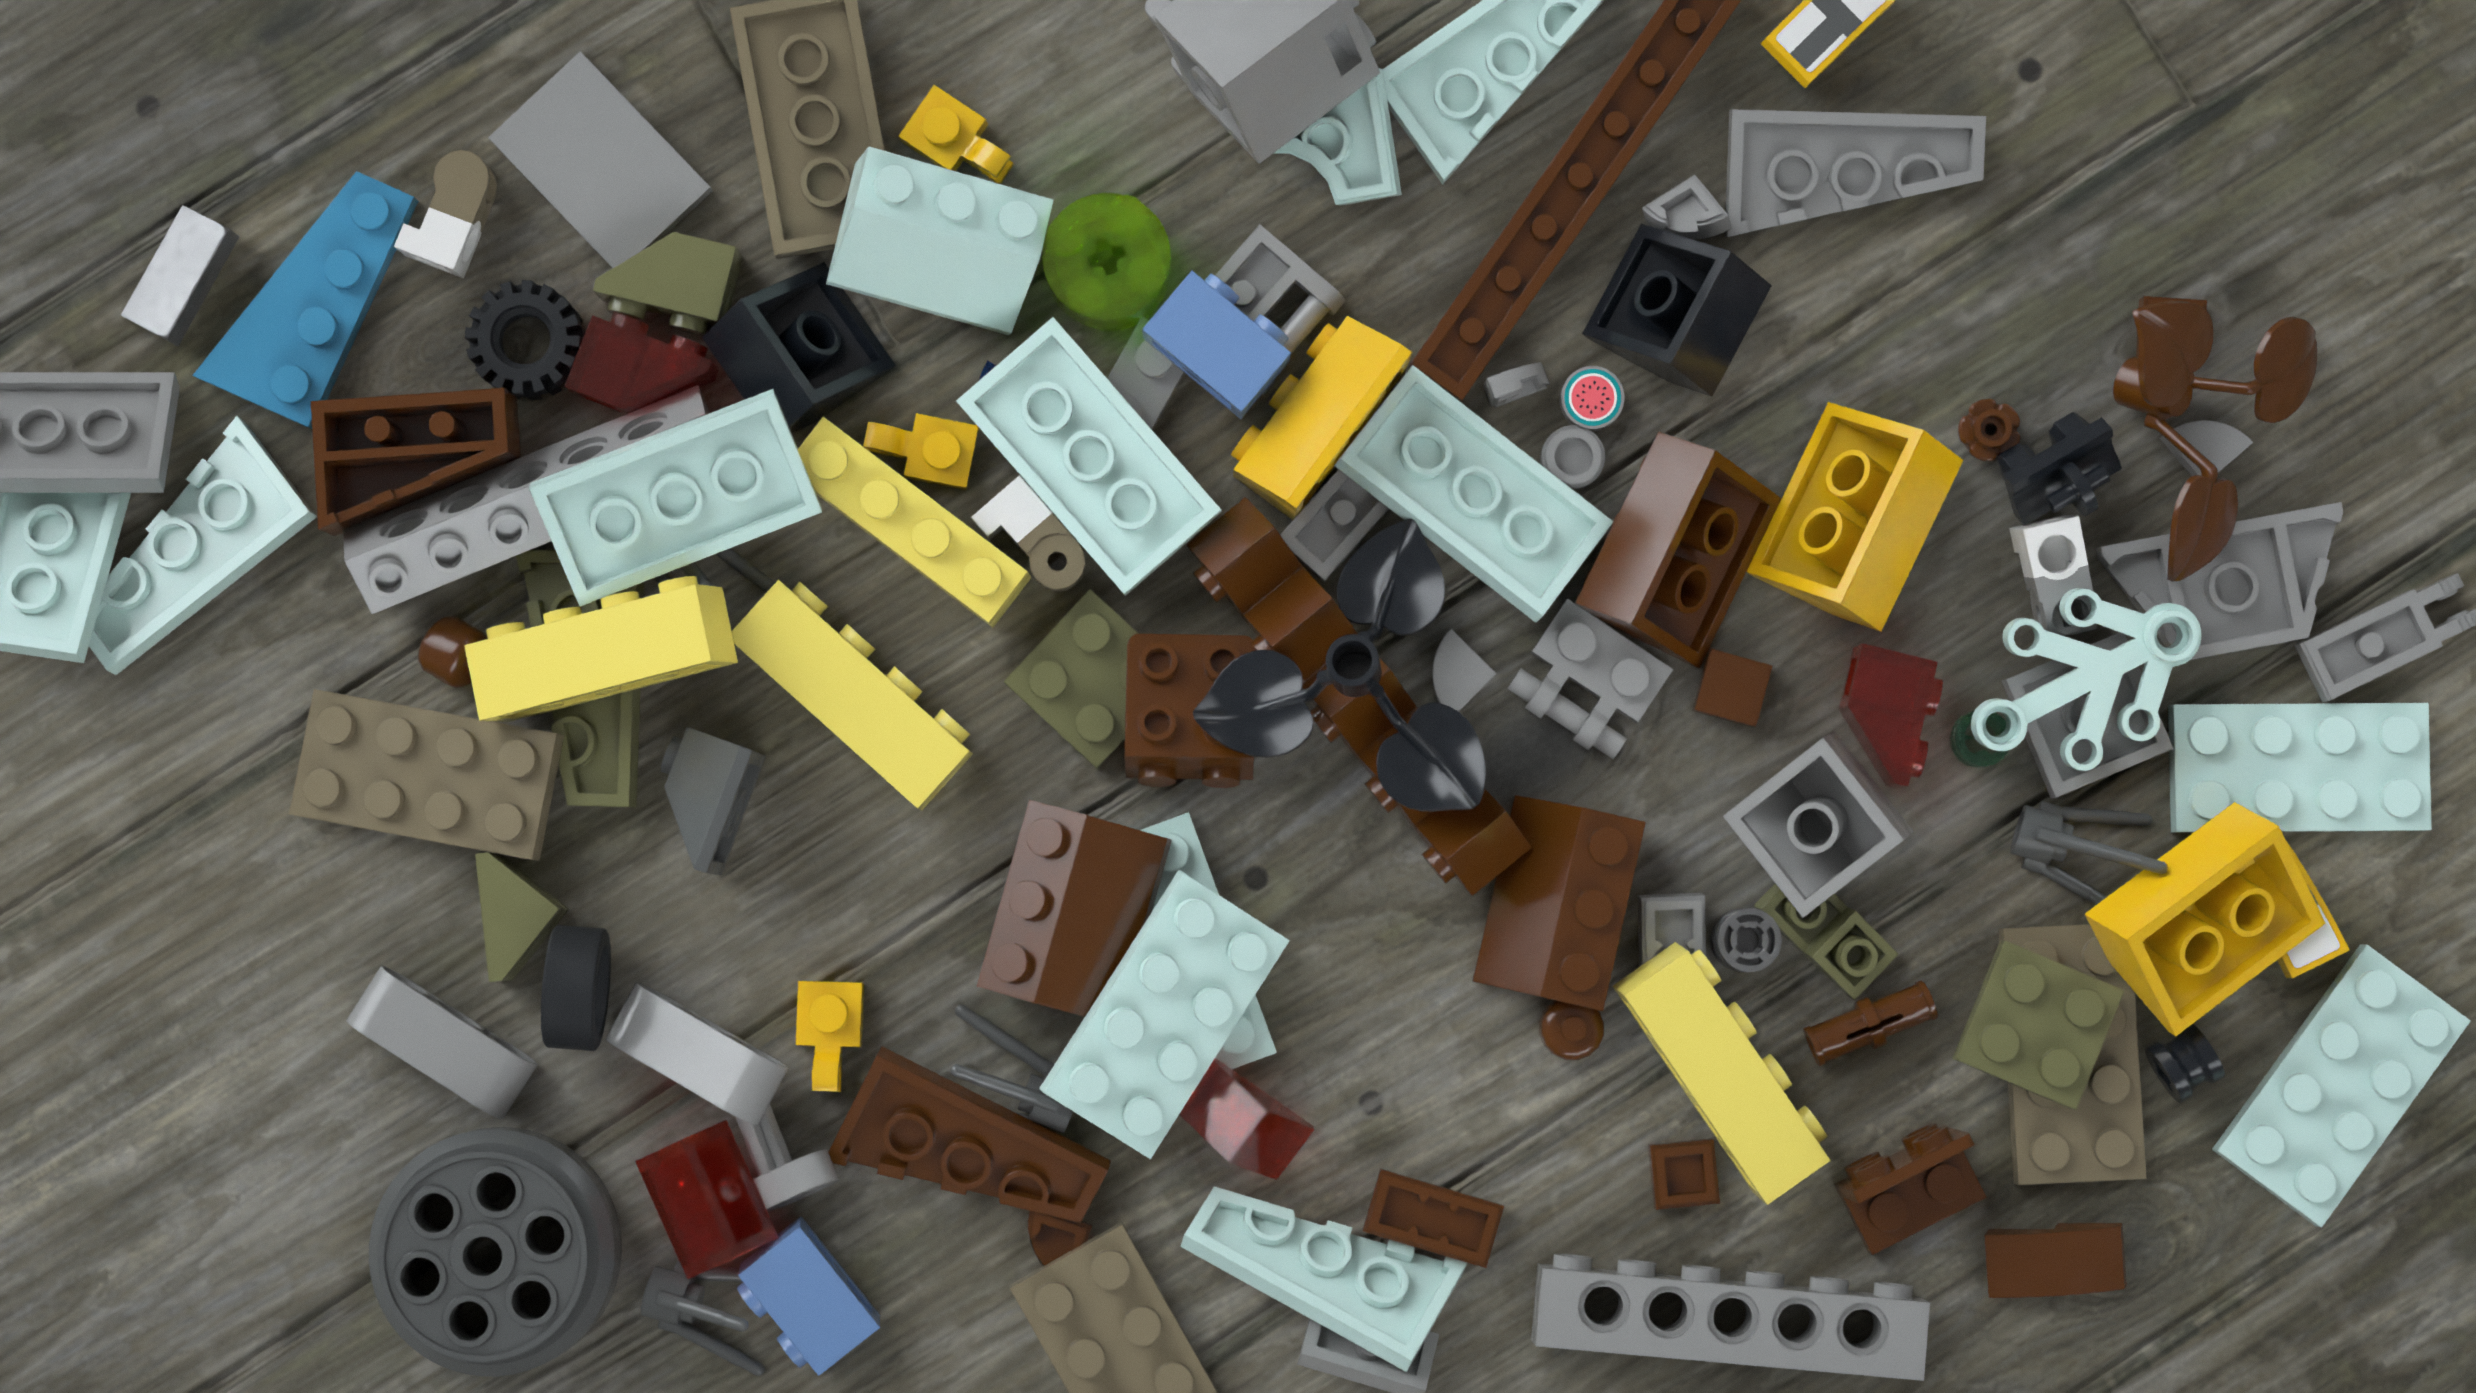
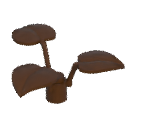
[2113,301,2317,582]

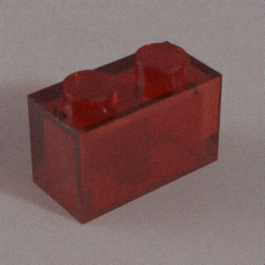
[635,1120,779,1279]

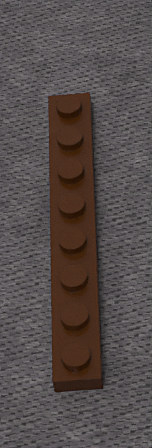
[1409,0,1742,403]

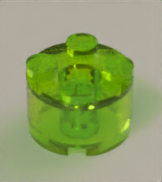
[1043,193,1172,331]

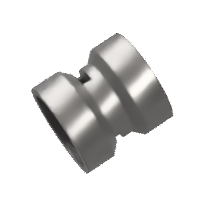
[1710,908,1782,972]

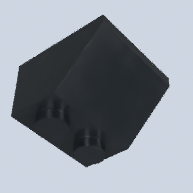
[1582,224,1772,397]
[702,262,896,434]

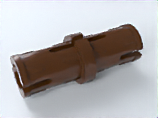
[1803,980,1938,1066]

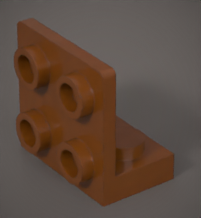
[1834,1123,1987,1255]

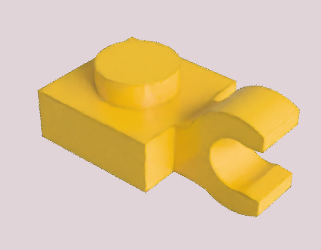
[898,85,1014,184]
[863,413,979,490]
[796,981,864,1092]

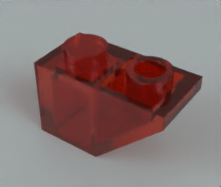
[564,312,719,414]
[1839,643,1943,789]

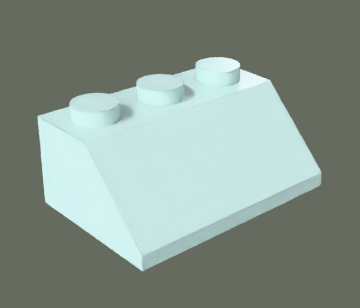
[826,146,1053,335]

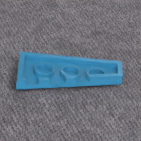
[192,171,419,429]

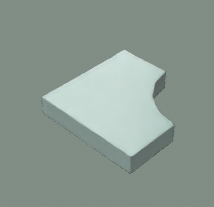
[1273,68,1402,206]

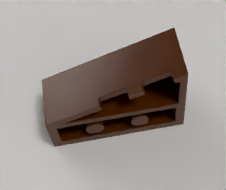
[311,388,521,536]

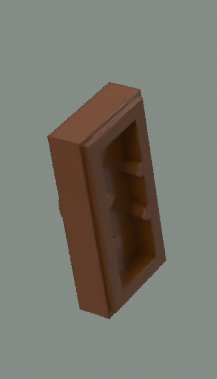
[1362,1168,1504,1268]

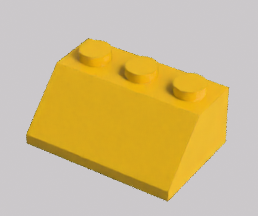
[1231,316,1412,520]
[1746,402,1964,632]
[2085,802,2326,1036]

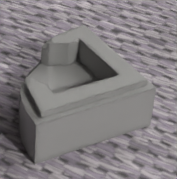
[1642,175,1732,240]
[1483,362,1550,408]
[2159,420,2253,476]
[1432,629,1497,712]

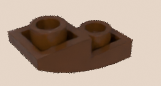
[1984,1223,2127,1298]

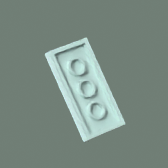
[956,317,1222,596]
[1334,365,1613,623]
[529,389,822,606]
[2168,703,2432,833]
[1039,870,1290,1159]
[2212,944,2471,1228]

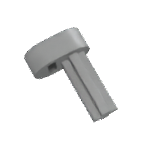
[735,1104,839,1213]

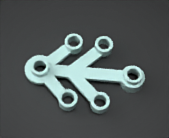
[1971,588,2201,771]

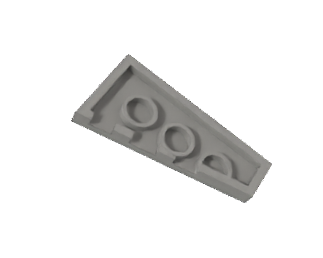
[1725,109,1986,237]

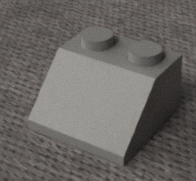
[1723,731,1914,918]

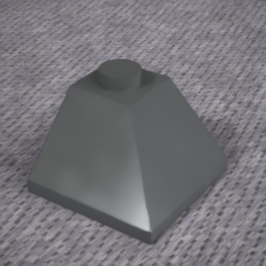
[661,727,766,875]

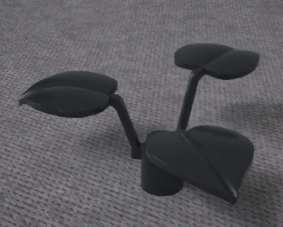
[1193,519,1486,812]

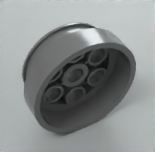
[369,1127,622,1376]

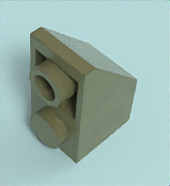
[593,232,743,336]

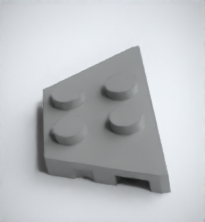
[2096,502,2343,661]

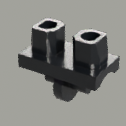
[1998,412,2122,526]

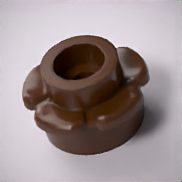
[1958,399,2021,462]

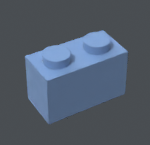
[1142,271,1291,419]
[737,1216,880,1376]

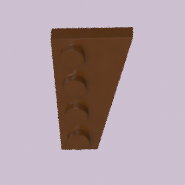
[828,1046,1111,1223]

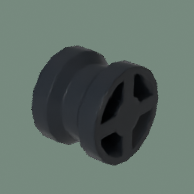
[2145,1024,2225,1103]

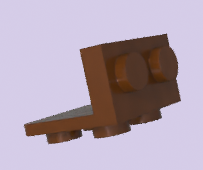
[1124,634,1255,788]

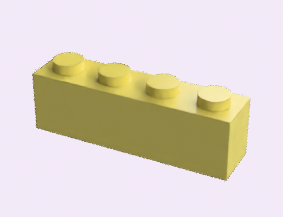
[798,417,1031,628]
[464,576,738,722]
[732,579,973,810]
[1613,942,1831,1205]

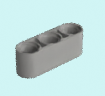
[346,965,538,1119]
[605,982,789,1125]

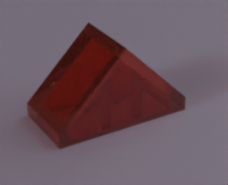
[1179,1058,1315,1180]

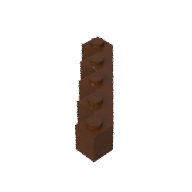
[1187,497,1532,896]

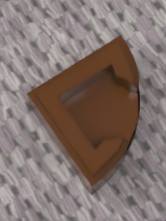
[1028,1211,1093,1266]

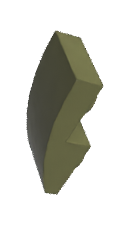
[1754,883,1898,1000]

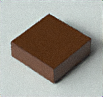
[1692,649,1773,728]
[1648,1138,1720,1210]

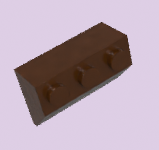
[1575,431,1782,669]
[1472,795,1646,1011]
[977,799,1172,1017]

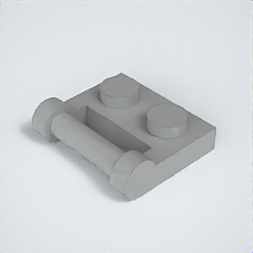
[1215,224,1346,396]

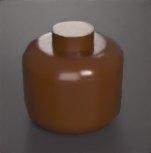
[418,616,488,688]
[1539,1001,1604,1060]

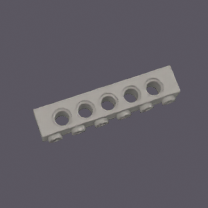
[343,385,711,614]
[1531,1254,1930,1381]

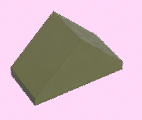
[475,852,569,982]

